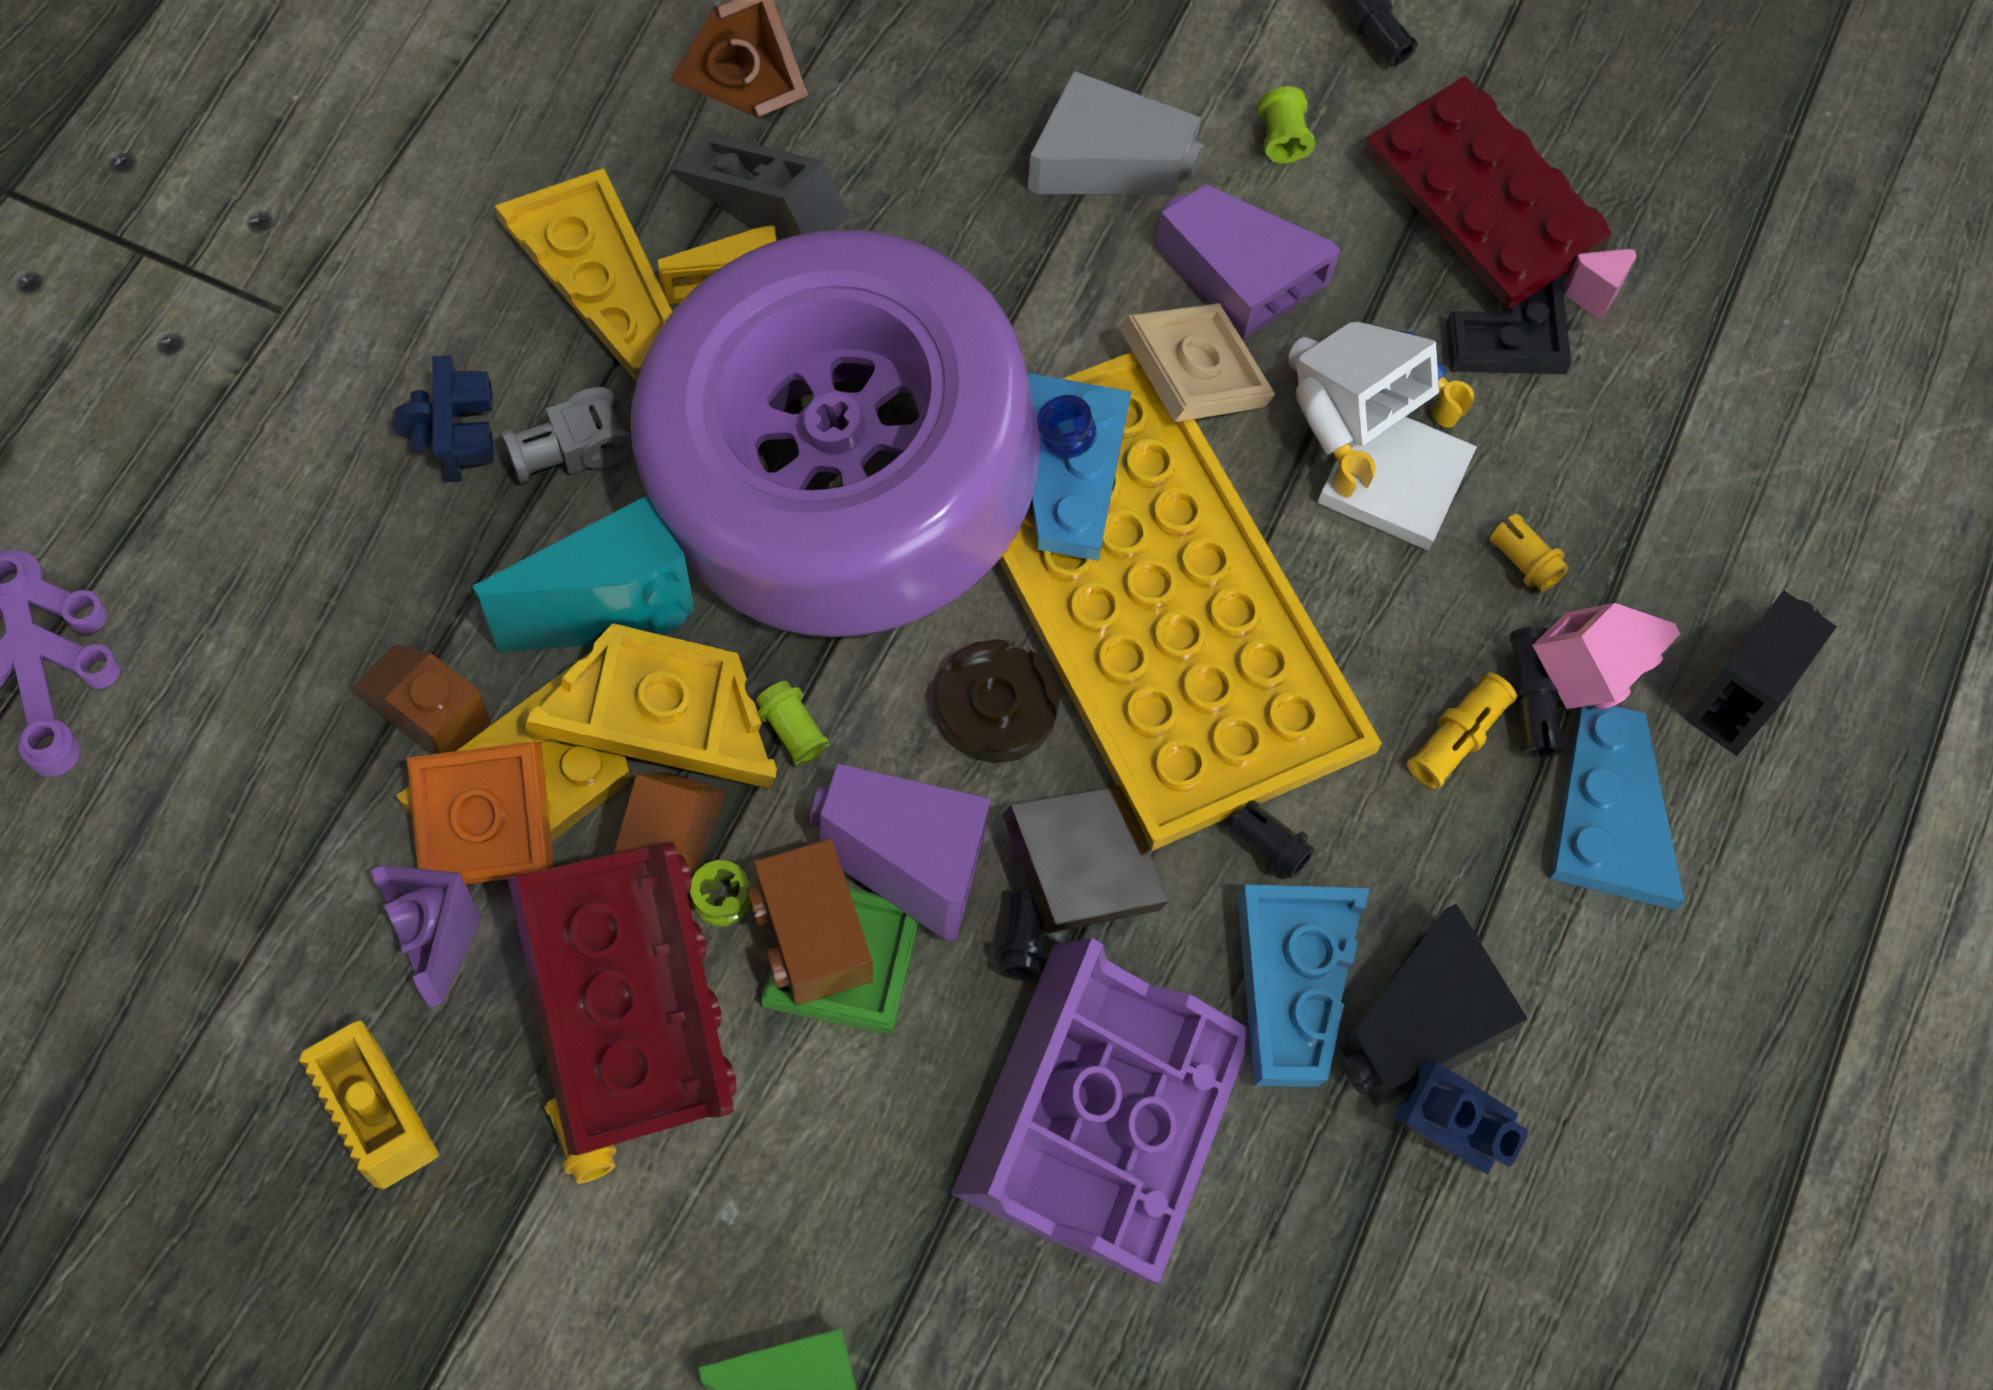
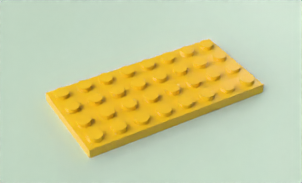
[998,351,1382,852]

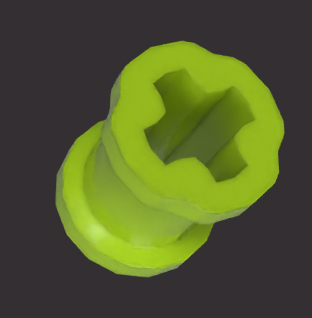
[1257,86,1315,164]

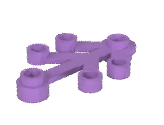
[0,550,120,777]

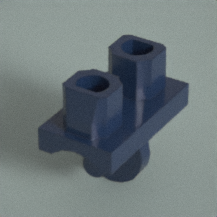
[392,355,494,483]
[1393,1057,1528,1175]

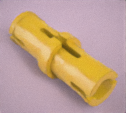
[1407,672,1517,789]

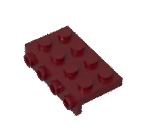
[1364,75,1612,310]
[507,841,737,1156]

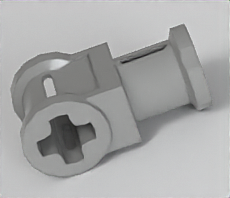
[501,387,633,484]

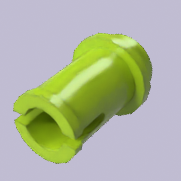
[756,681,830,766]

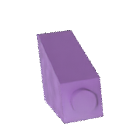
[1155,184,1340,340]
[810,764,991,942]

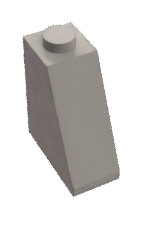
[1027,71,1204,195]

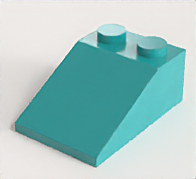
[472,496,695,652]

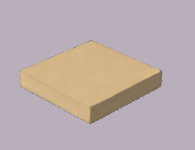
[1120,303,1275,422]

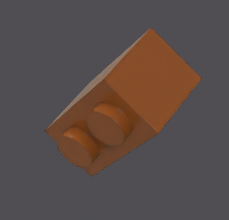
[746,838,873,1006]

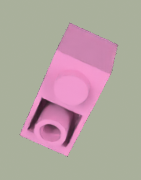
[1532,603,1680,709]

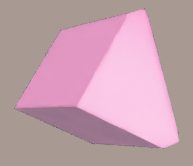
[1563,249,1637,321]

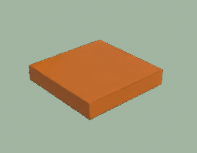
[407,741,554,885]

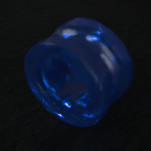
[1037,395,1097,459]

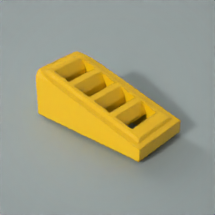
[658,225,776,304]

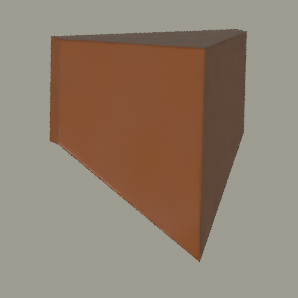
[670,0,808,117]

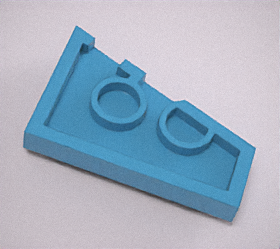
[1027,373,1131,561]
[1550,705,1685,910]
[1237,884,1370,1087]

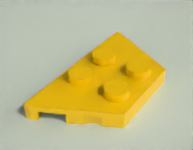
[524,623,777,789]
[396,651,631,842]

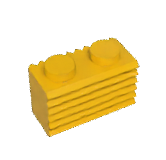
[299,1020,439,1189]

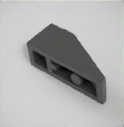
[672,133,849,241]

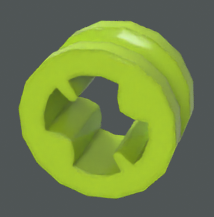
[690,860,751,926]

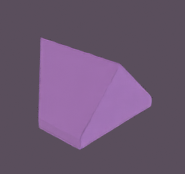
[370,865,482,1008]

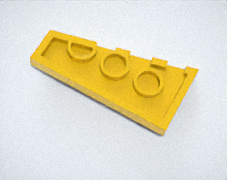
[494,168,672,381]

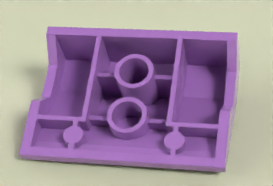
[951,938,1250,1284]

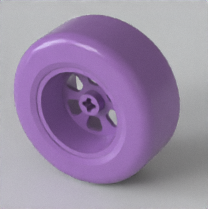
[631,230,1040,637]

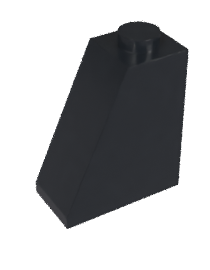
[1684,590,1837,756]
[1341,903,1528,1108]

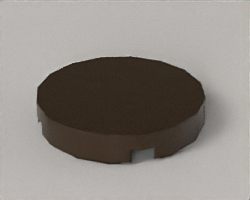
[933,639,1060,763]

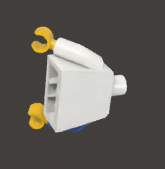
[1289,322,1474,498]

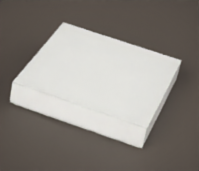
[1318,416,1477,551]

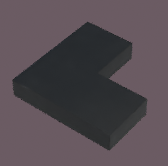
[1446,276,1572,374]

